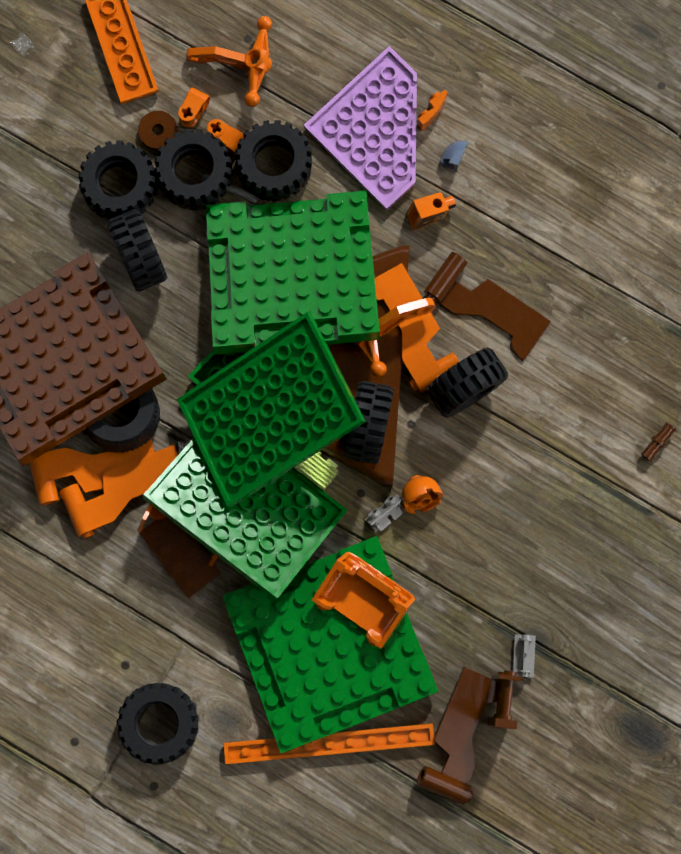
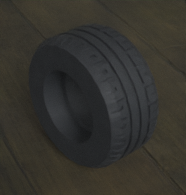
[85,389,160,453]

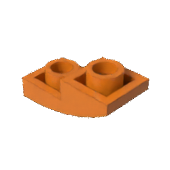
[417,90,447,131]

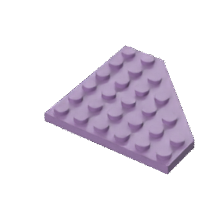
[303,46,417,211]

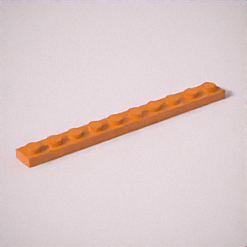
[224,723,435,764]

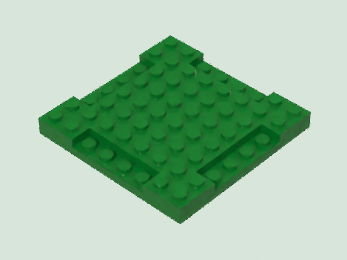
[206,191,380,355]
[222,536,439,754]

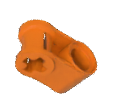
[178,87,211,128]
[207,119,244,154]

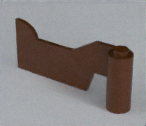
[424,252,551,361]
[417,667,499,805]

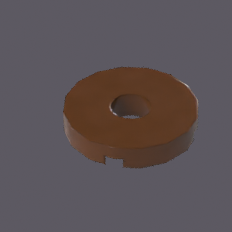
[138,111,178,151]

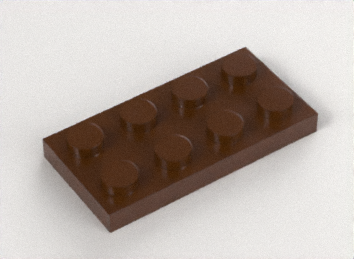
[139,517,222,598]

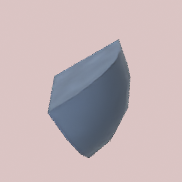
[439,141,468,171]

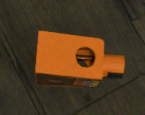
[406,192,456,231]

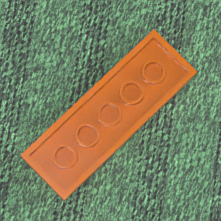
[85,0,159,105]

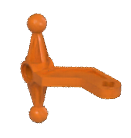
[186,16,272,107]
[354,298,436,377]

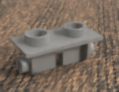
[365,494,406,533]
[513,634,536,678]

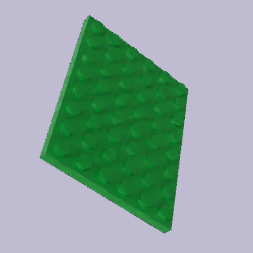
[176,312,366,507]
[142,438,347,601]

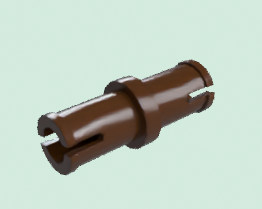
[641,422,676,462]

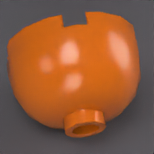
[401,475,444,514]

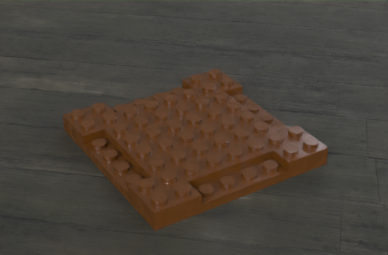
[0,252,167,466]

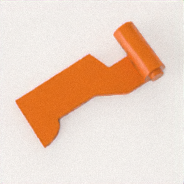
[59,445,179,539]

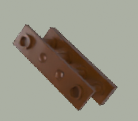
[487,671,522,729]

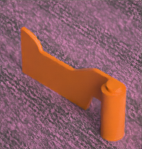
[375,263,460,393]
[29,439,154,506]

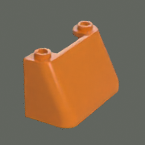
[312,552,415,648]

